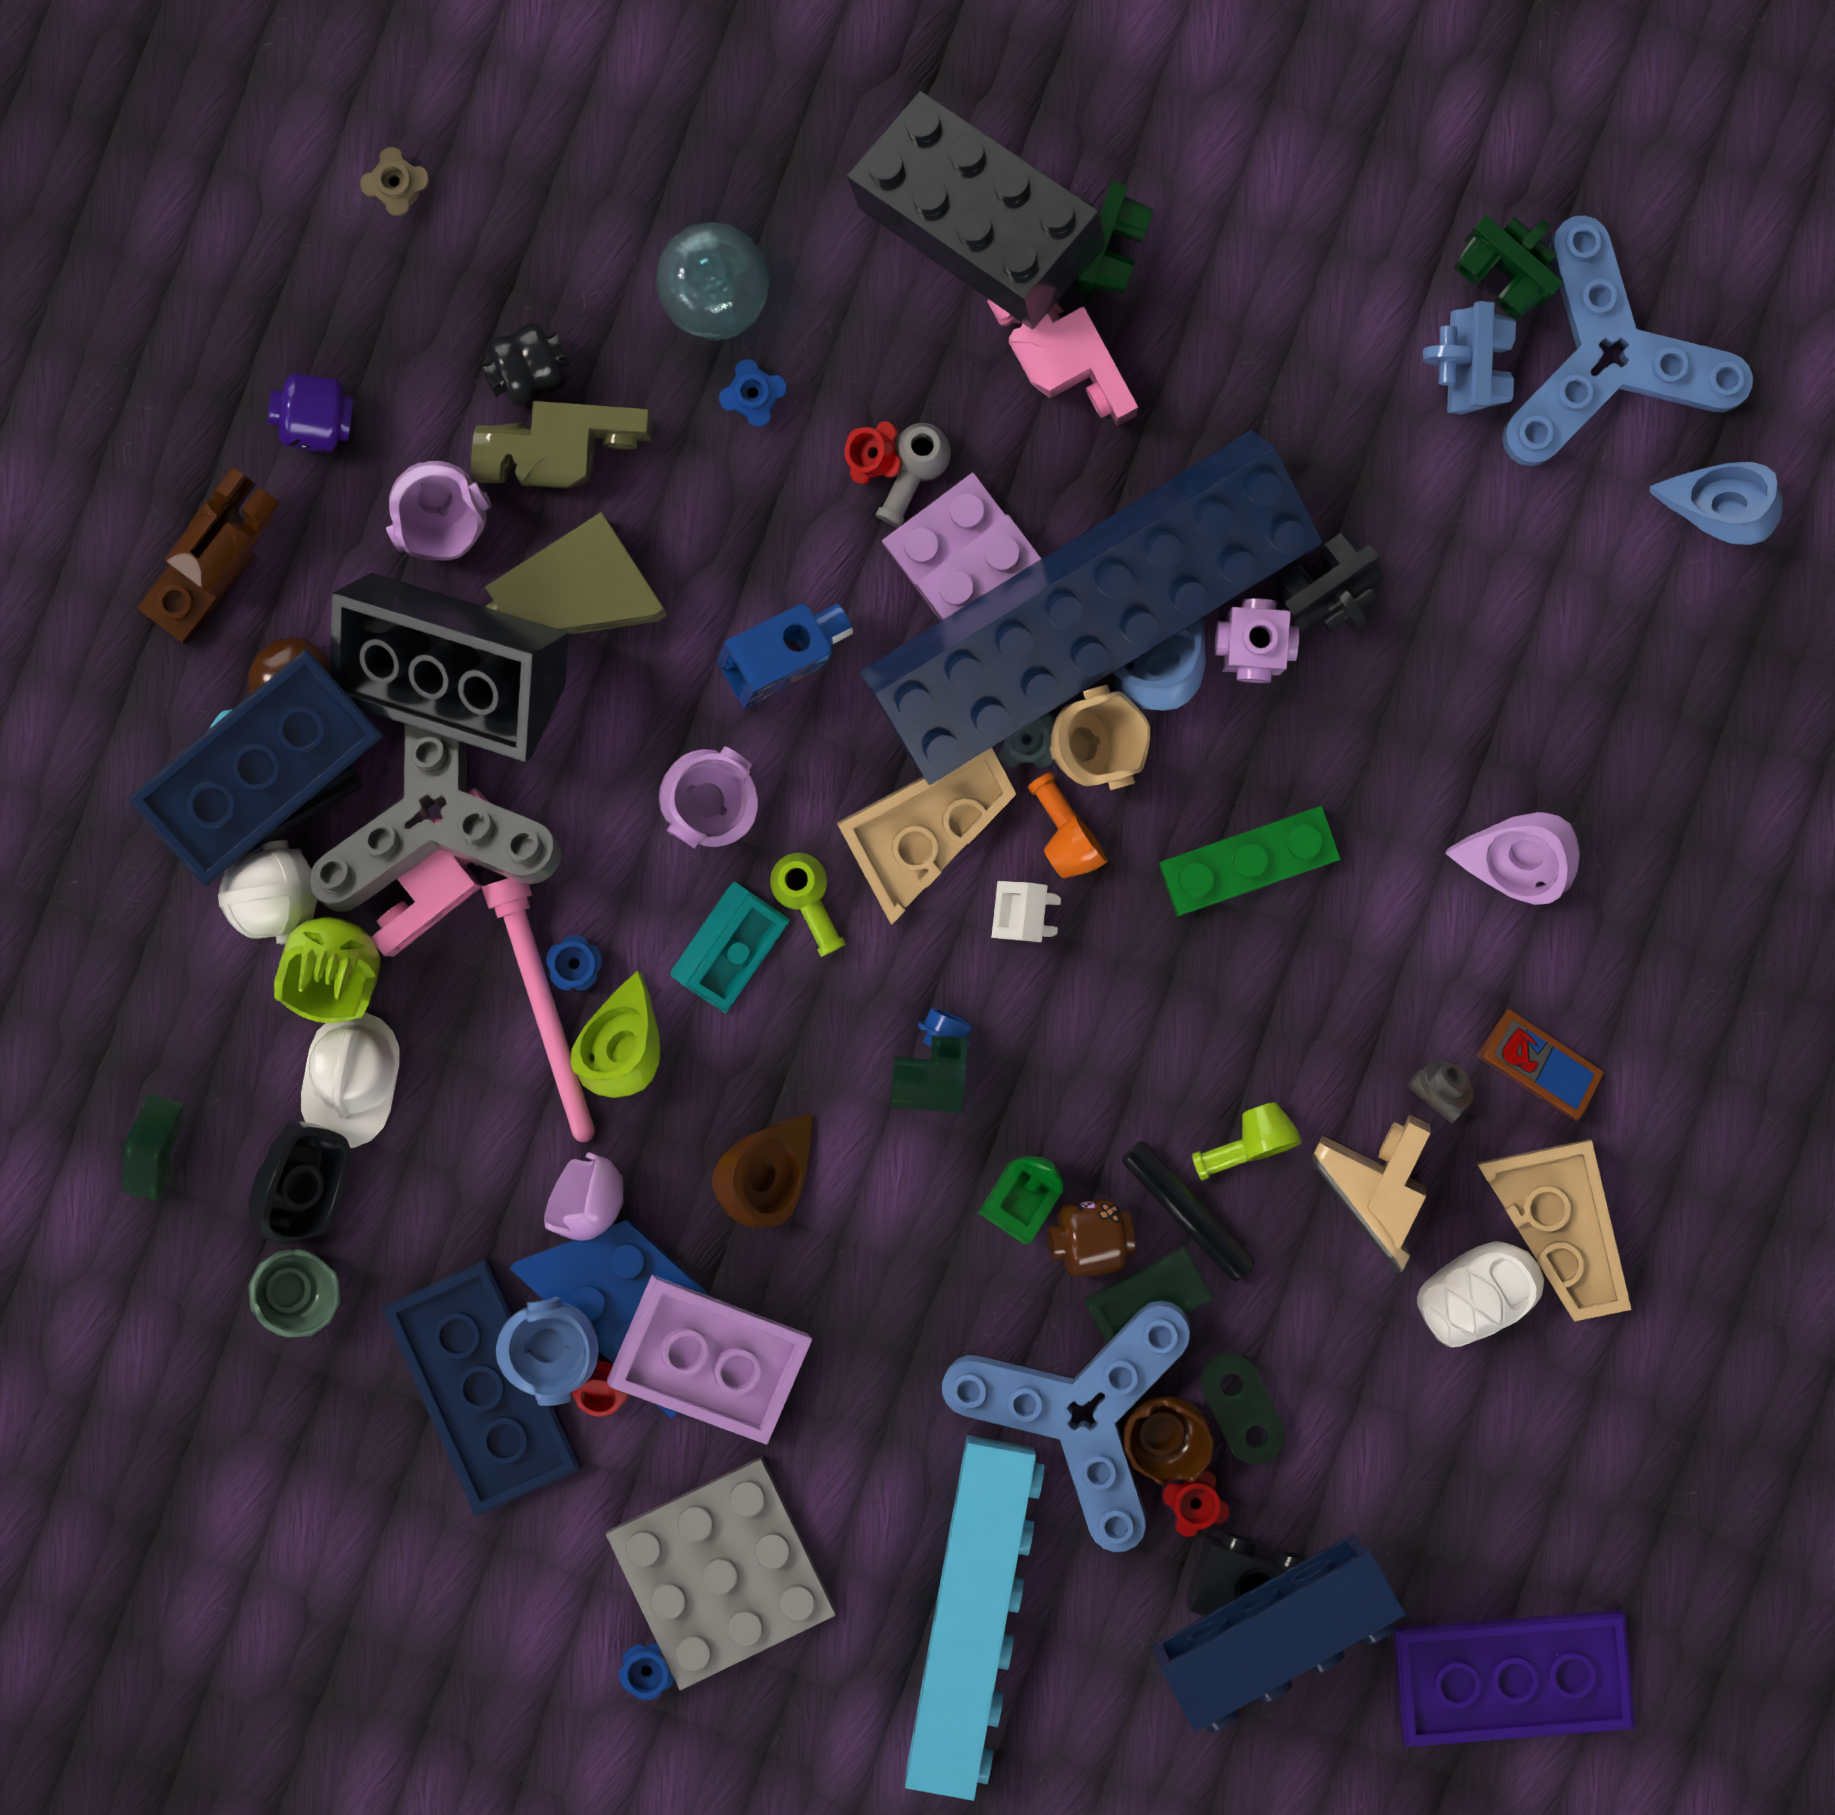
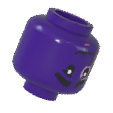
[267,373,353,453]

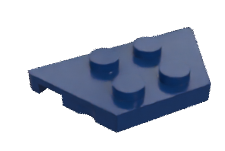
[509,1218,712,1419]

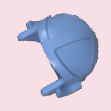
[496,1297,599,1406]

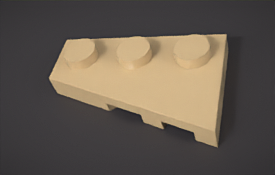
[837,747,1016,925]
[1477,1139,1632,1321]

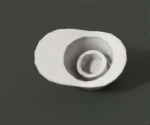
[301,1012,400,1148]

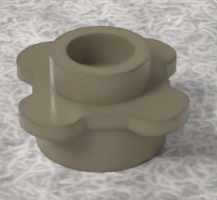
[360,147,429,216]

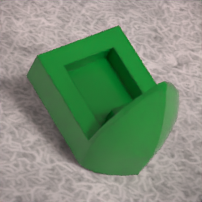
[978,1156,1064,1245]

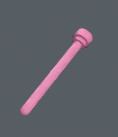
[482,878,595,1142]

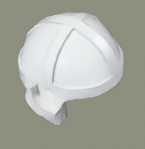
[218,840,318,944]

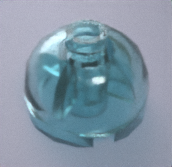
[655,221,770,341]

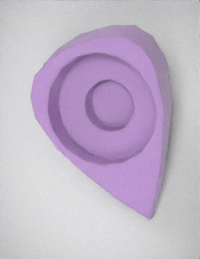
[1445,812,1580,905]

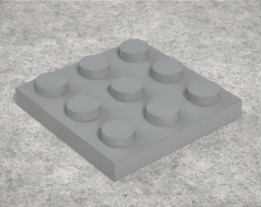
[606,1456,836,1690]

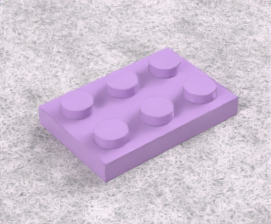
[606,1275,812,1445]

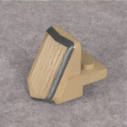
[1313,1114,1431,1273]

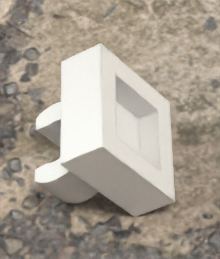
[991,881,1061,942]

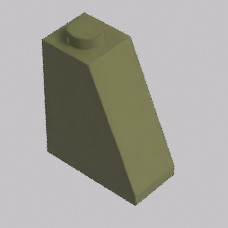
[485,512,668,635]

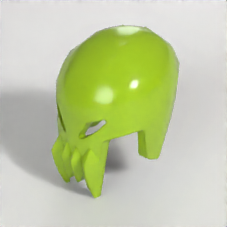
[274,917,381,1023]

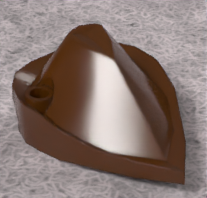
[711,1113,813,1229]

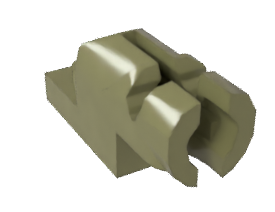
[471,401,653,489]

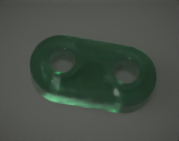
[1200,1352,1284,1464]

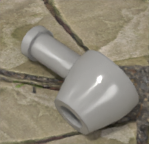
[876,423,951,528]

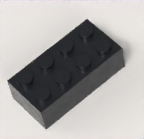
[847,91,1106,330]

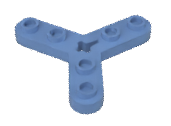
[1502,215,1753,466]
[942,1301,1191,1552]

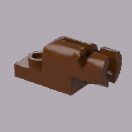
[137,466,281,645]

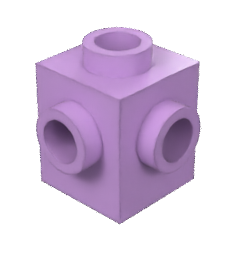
[1214,598,1299,683]

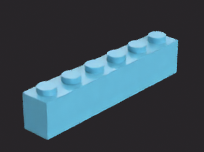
[905,1435,1044,1801]

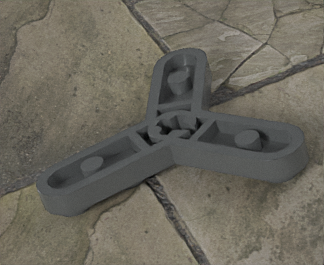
[309,723,562,912]

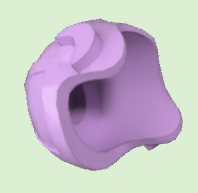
[386,461,492,560]
[659,746,758,849]

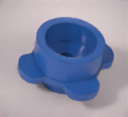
[719,359,786,427]

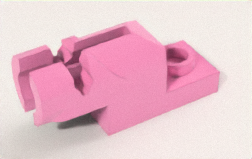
[987,298,1138,427]
[372,788,490,957]

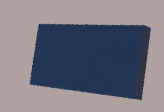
[126,648,383,888]
[381,1259,582,1517]

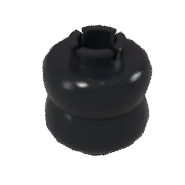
[481,323,569,406]

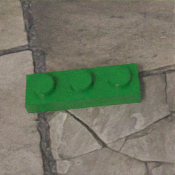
[1158,806,1341,916]

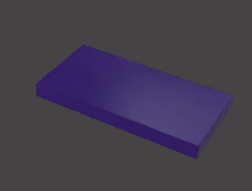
[1393,1610,1635,1747]

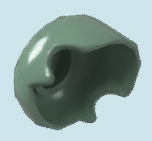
[248,1249,340,1338]

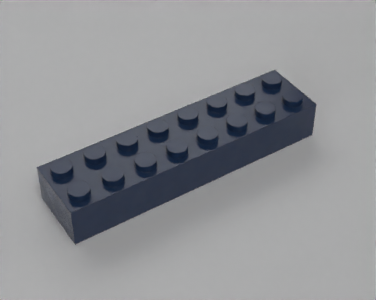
[859,430,1323,785]

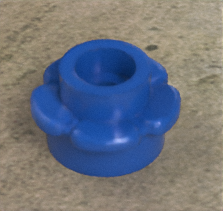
[546,935,603,991]
[917,1007,973,1055]
[618,1643,674,1700]

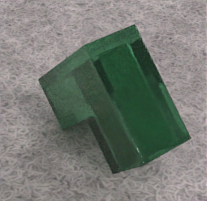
[890,1035,968,1113]
[122,1094,183,1201]

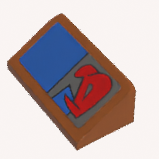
[1476,1009,1604,1121]

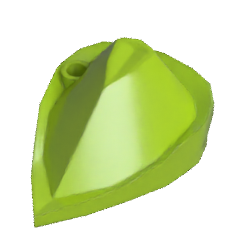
[570,970,660,1098]

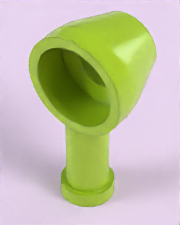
[770,853,846,957]
[1192,1102,1302,1181]

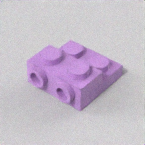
[882,472,1041,621]

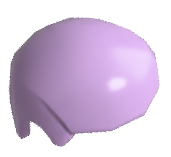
[544,1152,623,1241]

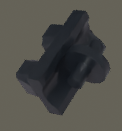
[1276,533,1383,637]

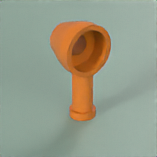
[1028,772,1108,879]

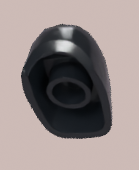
[248,1121,351,1244]

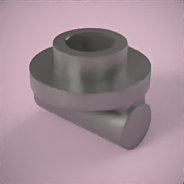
[1407,1060,1473,1123]

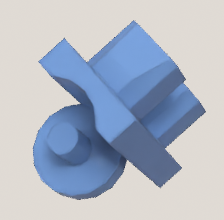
[1423,301,1516,415]

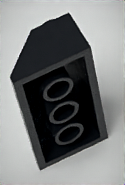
[330,573,569,762]

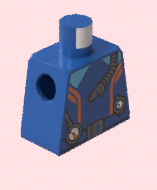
[716,603,853,711]

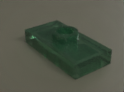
[1084,1245,1213,1344]

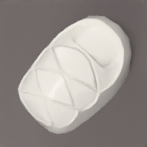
[1417,1241,1544,1347]

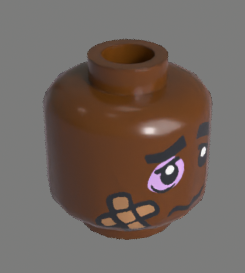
[1047,1199,1135,1278]

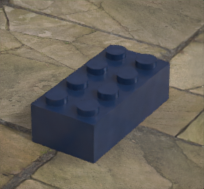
[1151,1533,1406,1733]

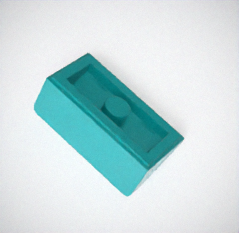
[670,882,790,1014]

